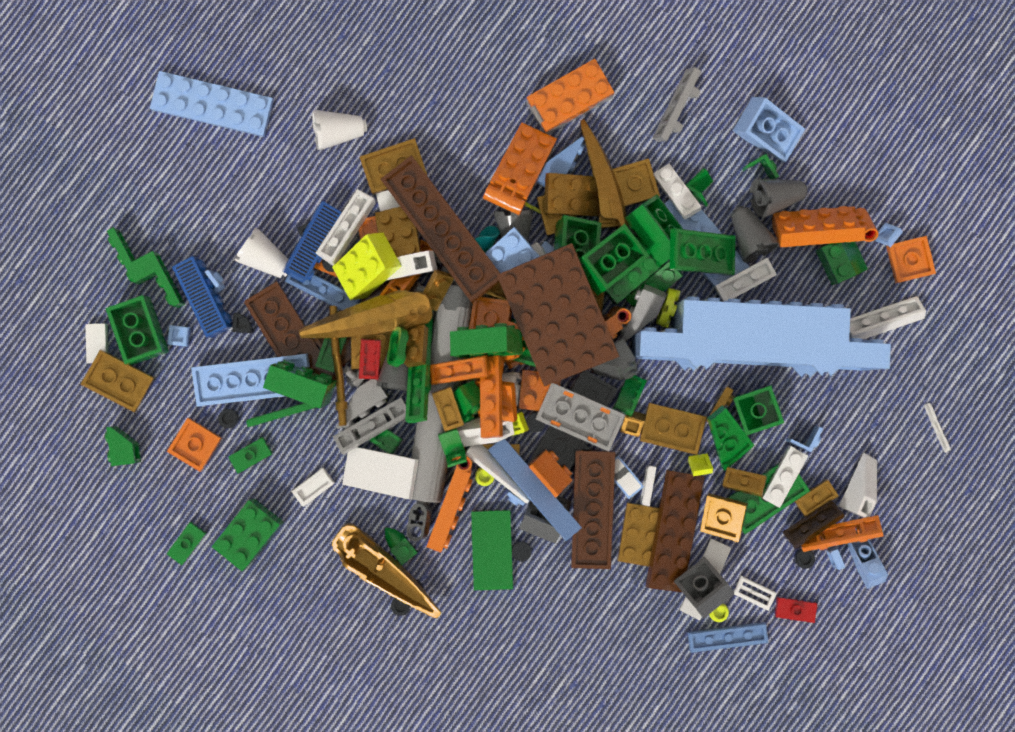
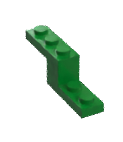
[107,227,186,308]

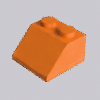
[528,449,573,498]

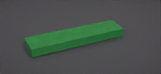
[246,403,316,427]

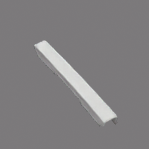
[924,403,951,453]

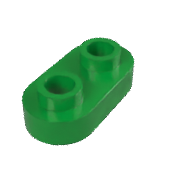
[387,327,409,367]

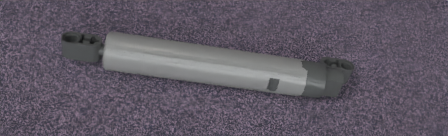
[407,253,473,541]

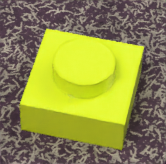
[510,412,529,437]
[688,453,713,476]

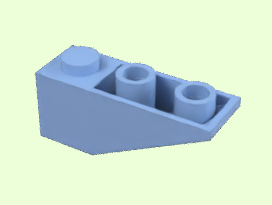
[847,530,888,589]

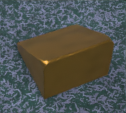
[620,411,645,437]

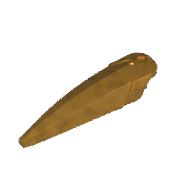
[580,120,629,229]
[299,290,433,338]
[332,523,441,618]

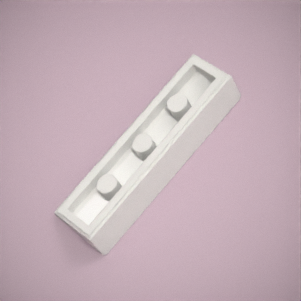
[316,189,375,266]
[849,296,926,339]
[466,445,530,503]
[680,538,731,620]

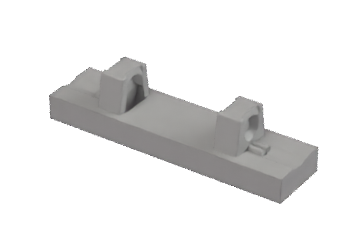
[653,67,701,142]
[333,398,406,455]

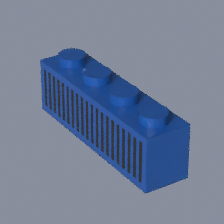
[282,201,342,283]
[172,256,233,338]

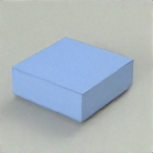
[875,222,903,247]
[167,325,191,347]
[826,547,845,570]

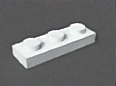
[653,164,702,220]
[714,258,777,302]
[761,446,808,508]

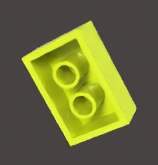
[332,233,402,301]

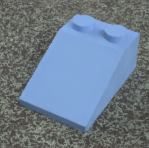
[733,97,805,163]

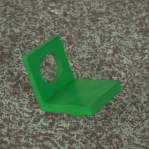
[742,154,779,179]
[686,168,713,207]
[438,428,467,468]

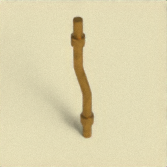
[329,306,348,426]

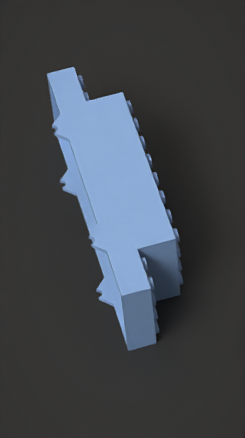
[631,297,891,378]

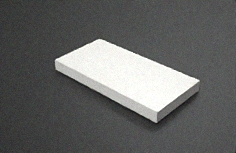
[342,447,419,499]

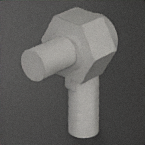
[343,367,367,388]

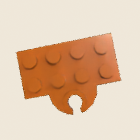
[469,297,525,374]

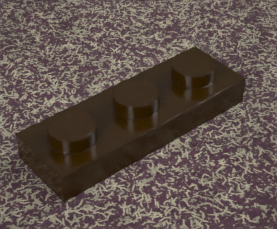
[782,500,845,549]

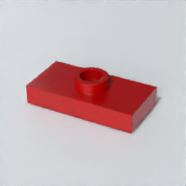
[358,338,381,380]
[774,597,817,623]

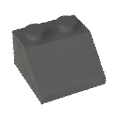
[591,338,638,381]
[519,496,571,544]
[674,557,735,619]

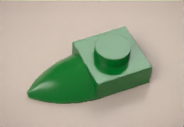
[385,527,418,565]

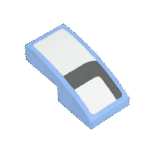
[614,456,644,499]

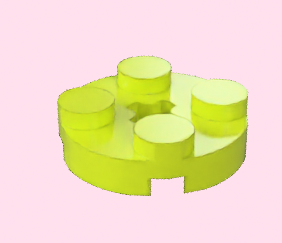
[656,288,681,328]

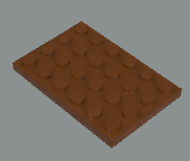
[497,243,620,387]

